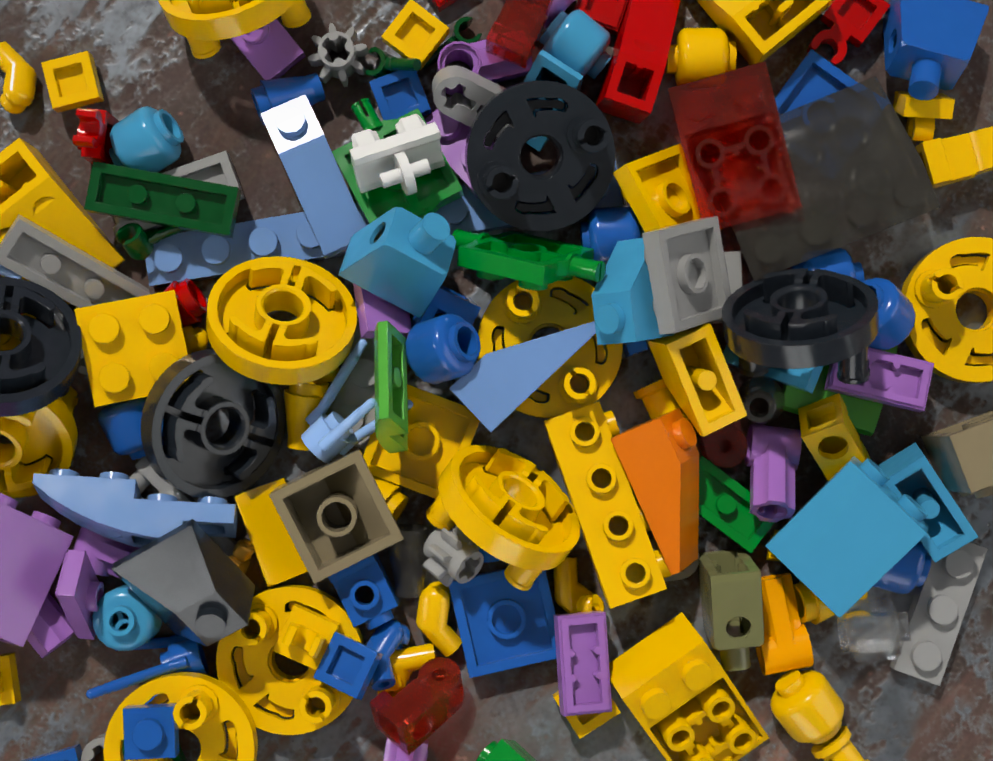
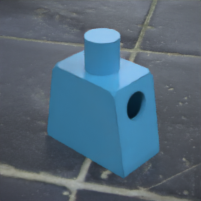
[338,207,457,318]

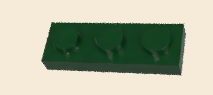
[84,161,241,238]

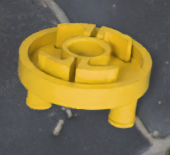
[158,0,311,59]
[901,237,993,383]
[206,256,357,385]
[478,277,623,418]
[0,387,78,498]
[426,445,580,591]
[216,585,364,735]
[103,672,258,761]

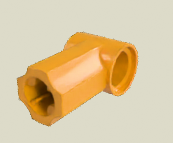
[755,573,814,676]

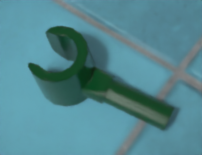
[423,17,482,69]
[365,47,421,79]
[116,223,185,260]

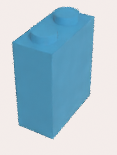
[766,456,929,618]

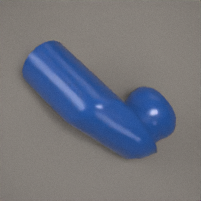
[366,619,410,691]

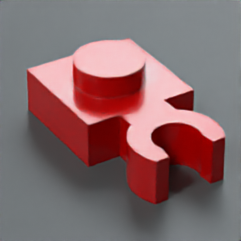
[807,0,891,66]
[72,108,118,165]

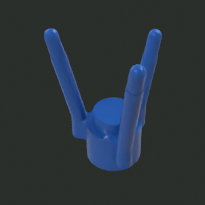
[86,634,208,704]

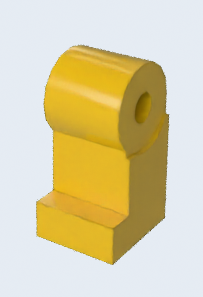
[909,126,993,192]
[798,393,871,481]

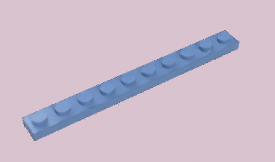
[145,160,624,288]

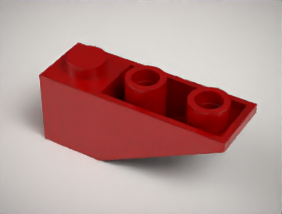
[596,0,680,124]

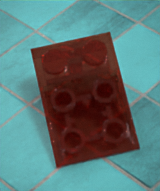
[668,61,802,229]

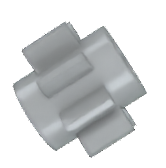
[308,23,368,87]
[423,526,484,587]

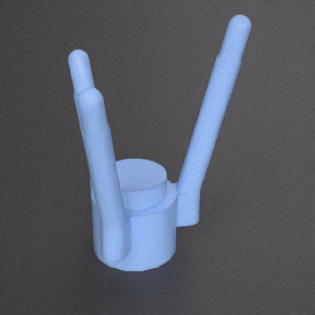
[301,339,413,463]

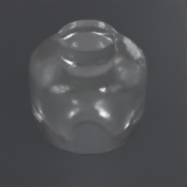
[837,597,911,663]

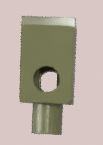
[697,548,764,671]

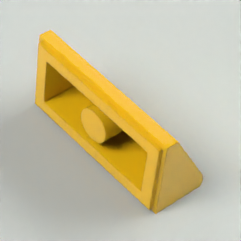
[235,477,308,587]

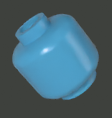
[539,10,612,80]
[109,106,184,173]
[92,585,163,651]

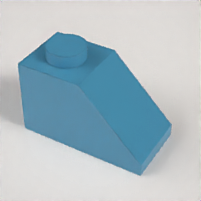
[591,238,675,345]
[878,442,978,563]

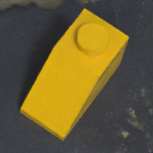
[647,323,747,437]

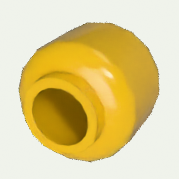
[665,28,737,91]
[770,670,845,744]

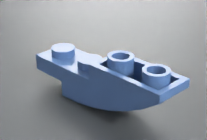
[32,468,238,548]

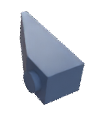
[261,95,365,259]
[449,321,596,432]

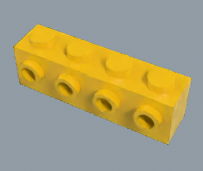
[544,401,671,609]

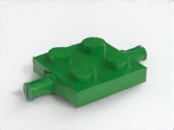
[332,98,464,224]
[452,229,606,290]

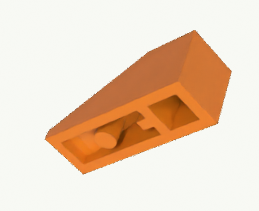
[611,408,699,576]

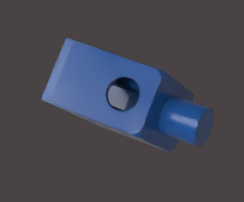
[883,0,989,100]

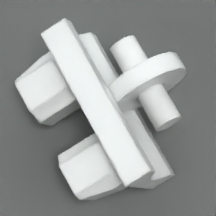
[349,114,445,196]

